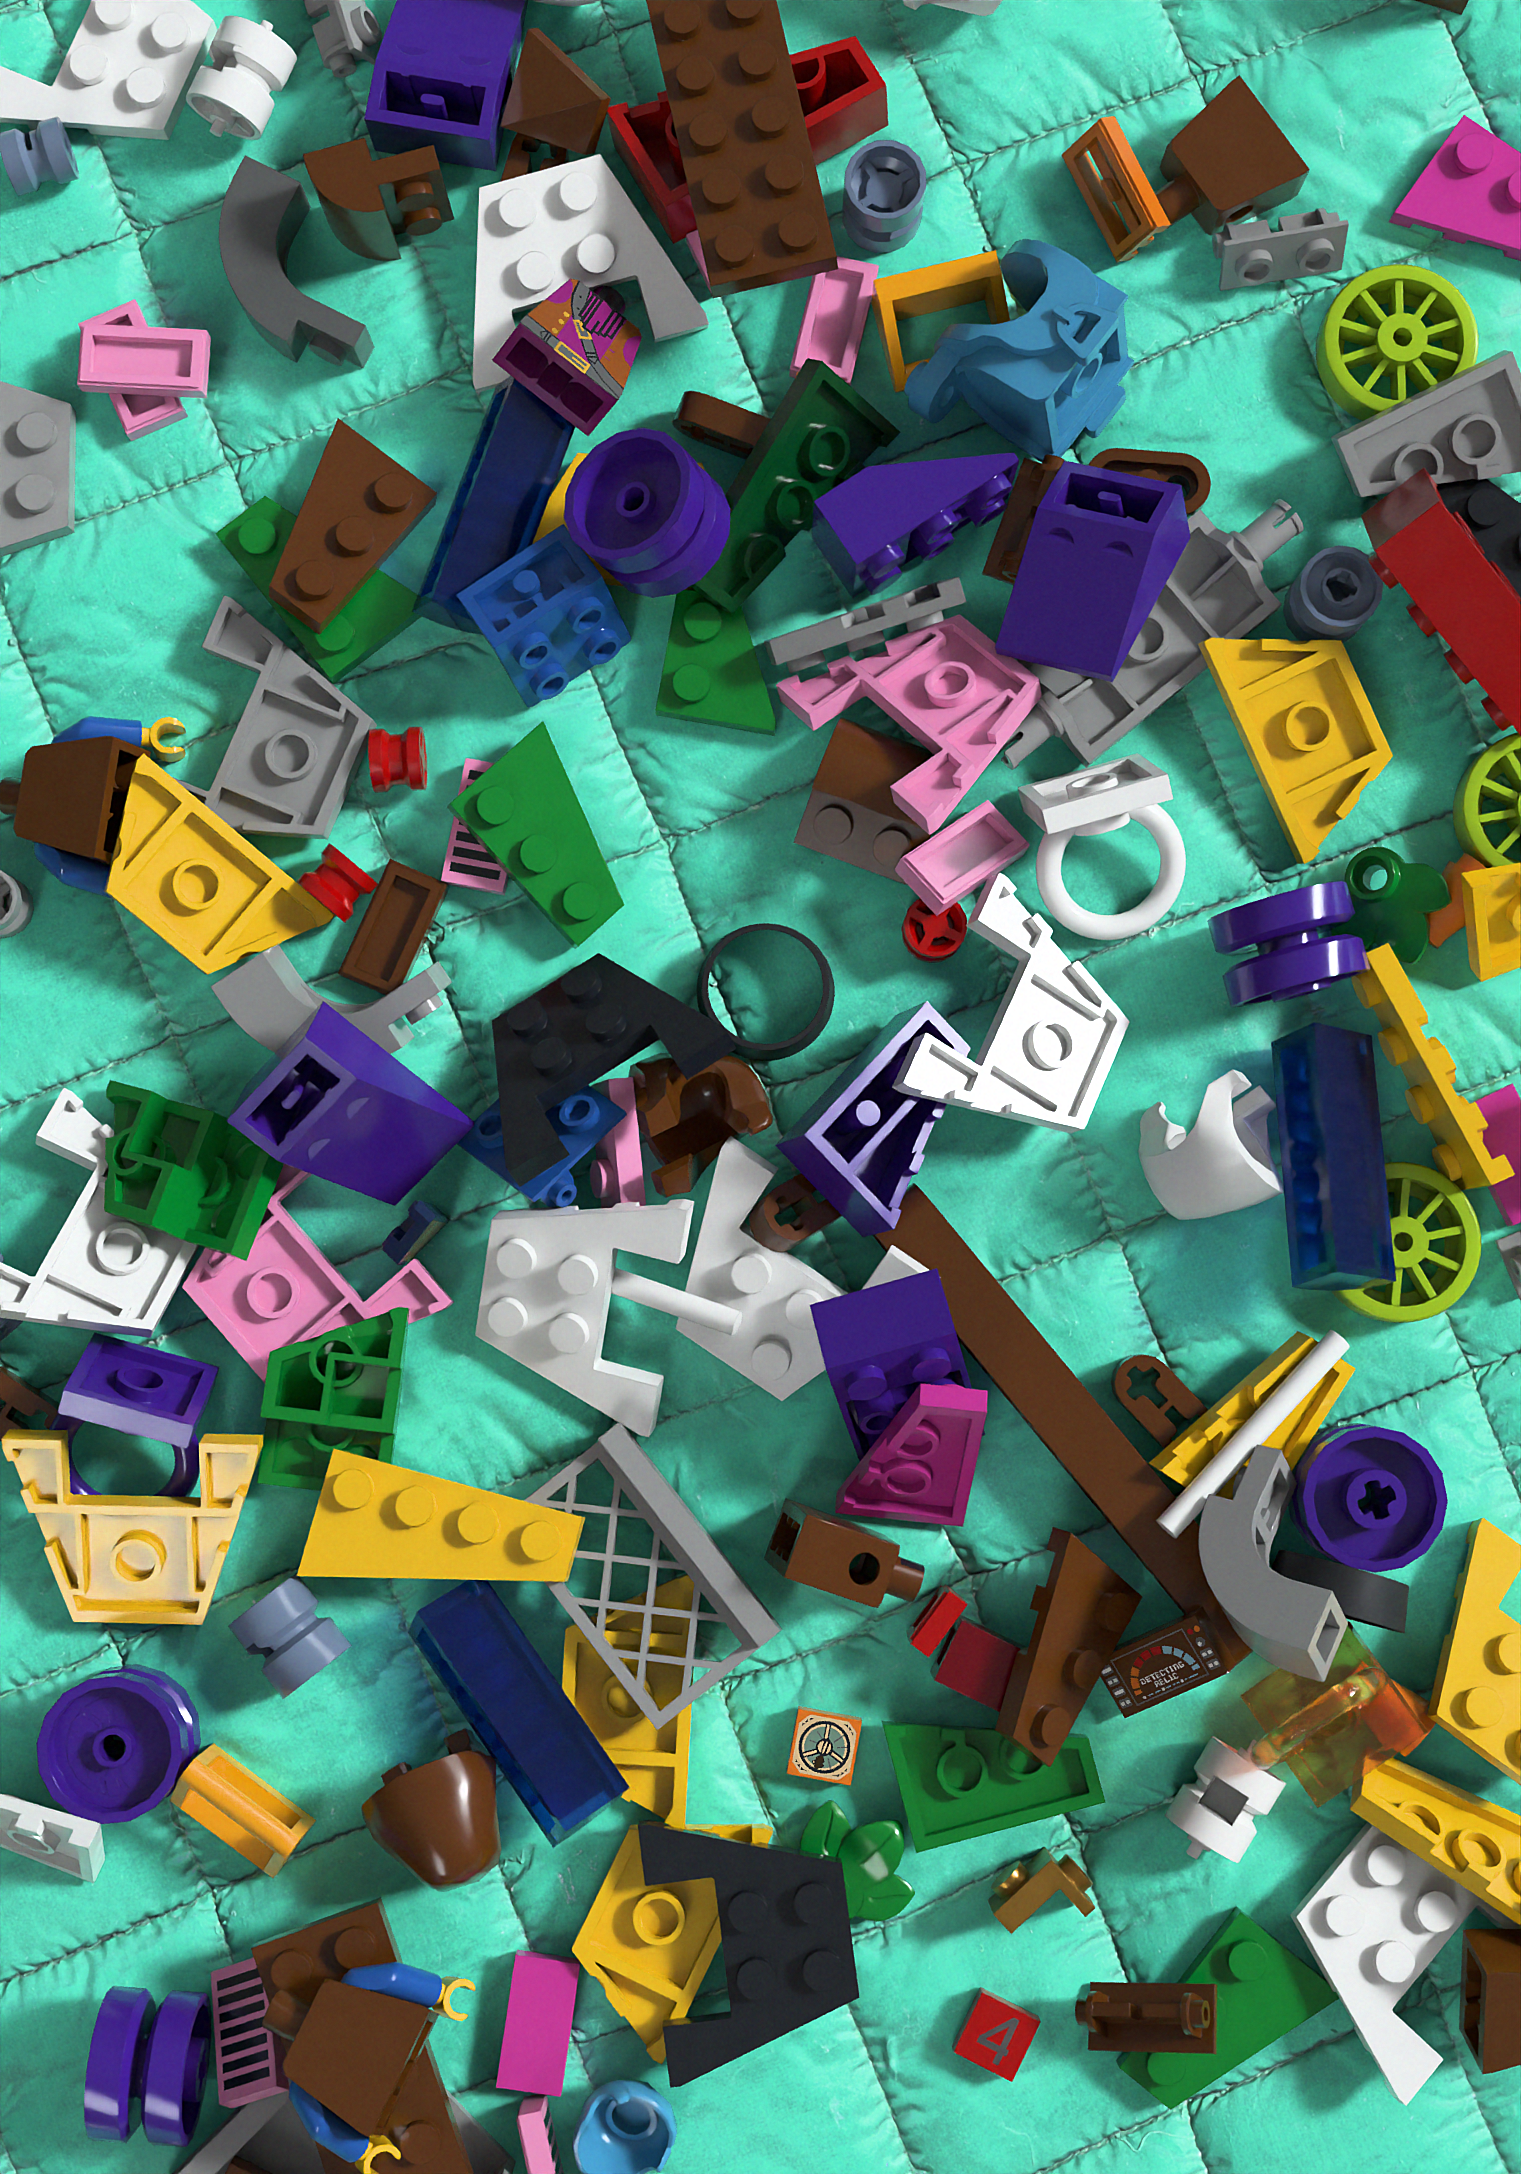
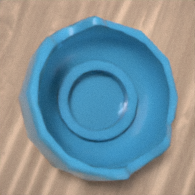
[572,2080,677,2174]

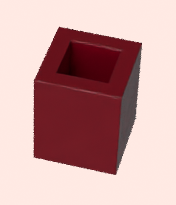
[930,1615,1026,1712]

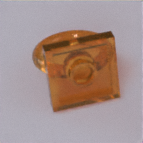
[1241,1621,1429,1808]

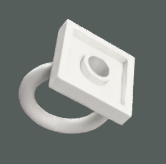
[1018,753,1186,940]

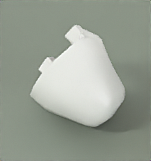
[1138,1069,1283,1220]

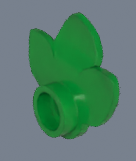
[1331,847,1452,964]
[800,1800,915,1922]

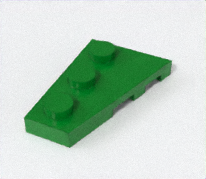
[447,721,625,949]
[1116,1906,1339,2110]

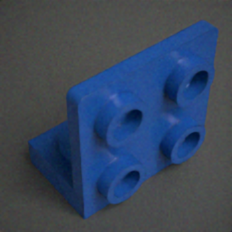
[456,524,631,708]

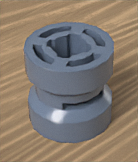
[0,117,80,196]

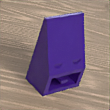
[364,0,528,171]
[812,453,1019,599]
[995,460,1191,682]
[226,1001,475,1206]
[810,1268,985,1462]

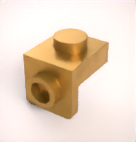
[988,1847,1095,1934]

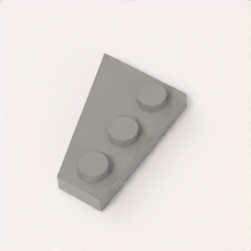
[1331,350,1521,497]
[764,577,967,673]

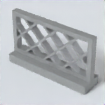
[524,1423,783,1730]

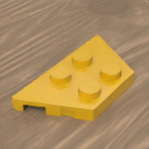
[1198,637,1393,864]
[104,753,335,975]
[558,1573,695,1829]
[571,1823,773,2064]

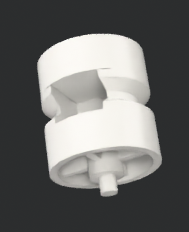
[186,15,297,140]
[1165,1736,1286,1863]

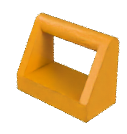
[871,250,1010,393]
[170,1743,316,1878]

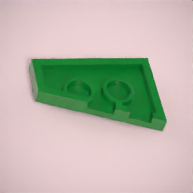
[216,496,432,684]
[882,1721,1106,1853]

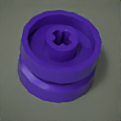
[564,427,731,598]
[1207,881,1370,1007]
[1288,1423,1448,1573]
[36,1664,201,1824]
[84,1986,212,2147]

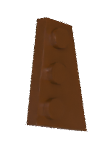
[269,418,437,635]
[995,1527,1142,1767]

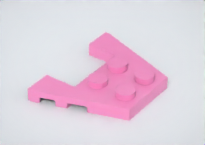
[776,614,1042,835]
[182,1164,454,1383]

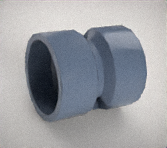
[842,140,926,253]
[1283,545,1383,643]
[228,1573,352,1699]

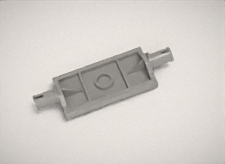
[996,499,1304,770]

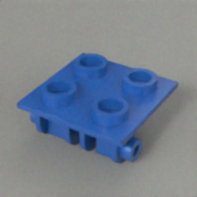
[457,1085,627,1207]

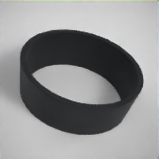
[696,923,835,1061]
[1271,1550,1409,1633]

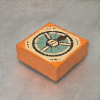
[787,1706,862,1786]

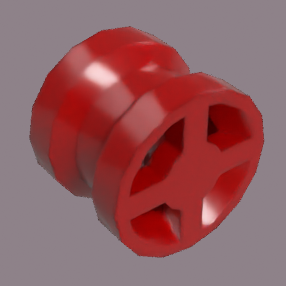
[368,727,427,793]
[296,843,378,923]
[901,898,967,963]

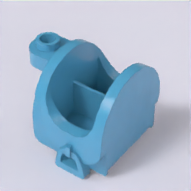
[904,239,1134,462]

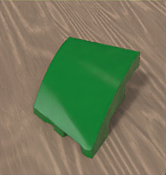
[104,1080,284,1261]
[257,1307,410,1491]

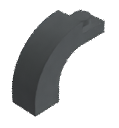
[219,155,374,368]

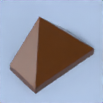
[500,28,611,155]

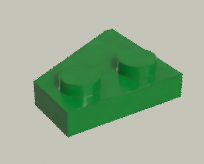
[655,590,776,736]

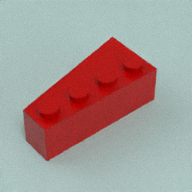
[607,36,889,244]
[1361,467,1521,736]

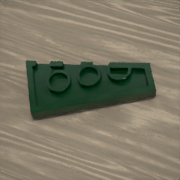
[690,358,900,613]

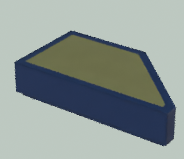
[382,1200,450,1266]

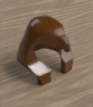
[628,1053,773,1198]
[361,1728,502,1892]

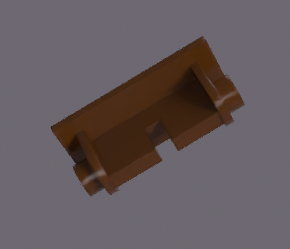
[982,454,1066,586]
[1075,1982,1217,2054]

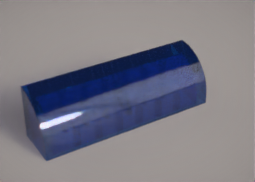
[412,376,575,635]
[1271,1022,1396,1291]
[408,1580,630,1848]

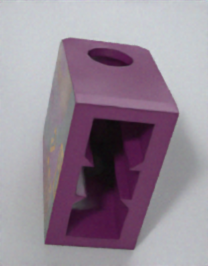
[492,279,642,436]

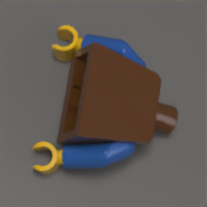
[0,716,186,898]
[262,1962,476,2174]

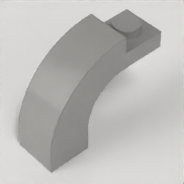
[210,944,452,1054]
[1199,1444,1348,1682]

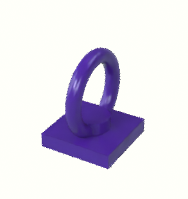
[49,1333,219,1497]

